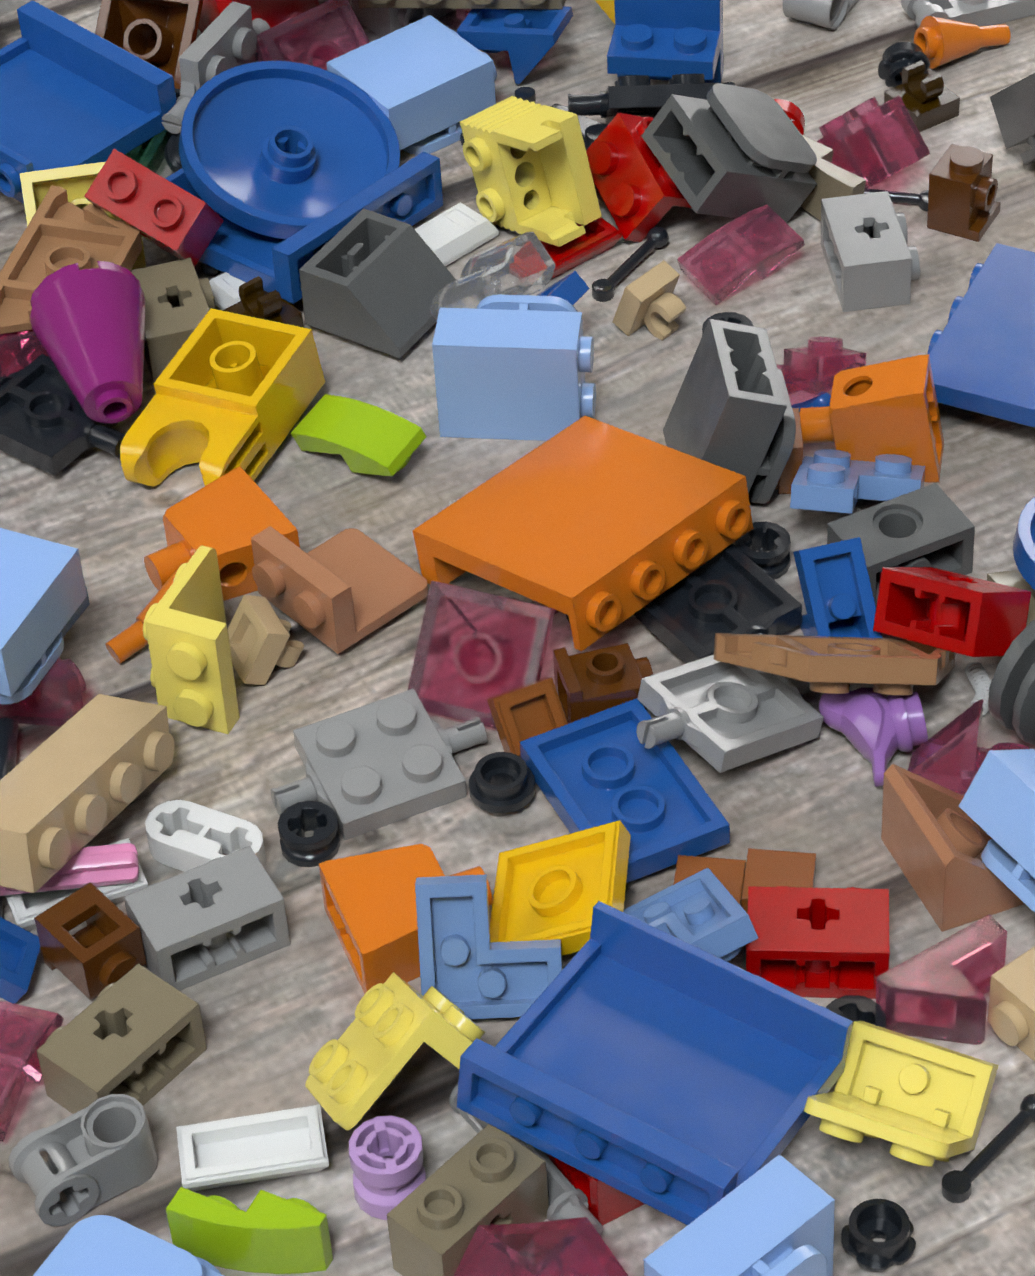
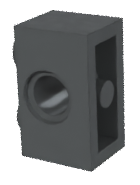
[827,483,975,606]

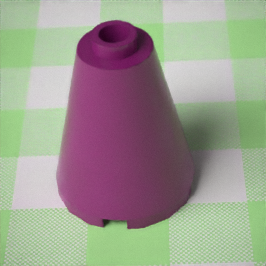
[30,261,146,423]

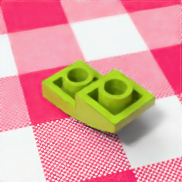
[291,394,427,477]
[166,1187,333,1274]

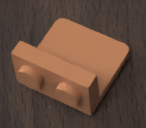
[251,526,428,654]

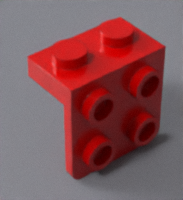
[586,113,692,242]

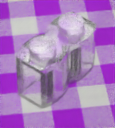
[430,232,556,321]

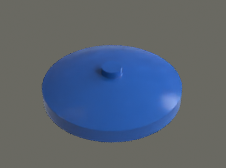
[179,61,400,239]

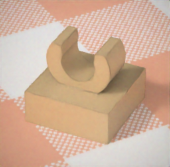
[612,260,686,341]
[228,595,304,686]

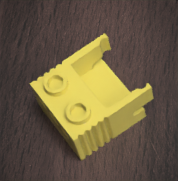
[460,96,602,247]

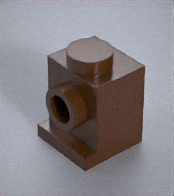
[927,144,1001,242]
[553,643,653,724]
[34,882,146,1000]

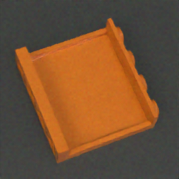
[413,416,753,652]

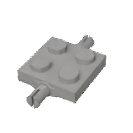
[162,1,271,134]
[636,655,824,773]
[271,688,487,841]

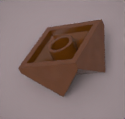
[95,0,204,89]

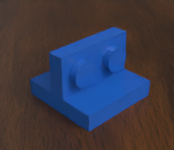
[607,0,724,83]

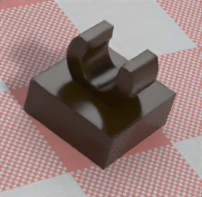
[884,61,960,134]
[223,276,304,328]

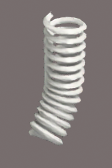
[965,662,991,717]

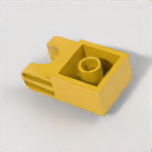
[120,308,325,487]

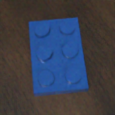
[520,698,730,883]

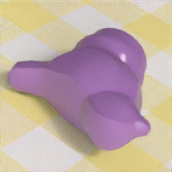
[819,687,928,787]

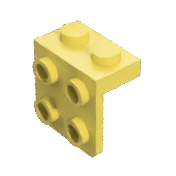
[143,545,240,734]
[305,972,485,1130]
[804,1021,999,1167]

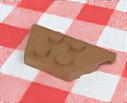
[0,185,142,334]
[713,633,956,695]

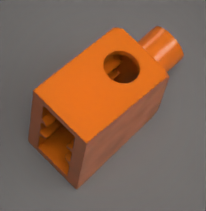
[799,354,944,482]
[144,466,300,601]
[319,844,493,994]

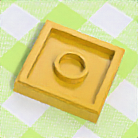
[490,820,631,956]

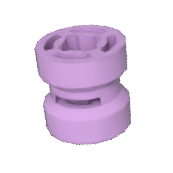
[349,1116,426,1220]

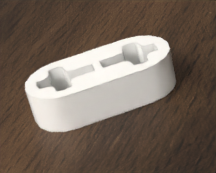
[145,800,266,872]

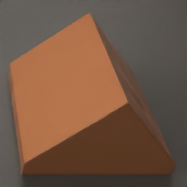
[881,764,1025,932]

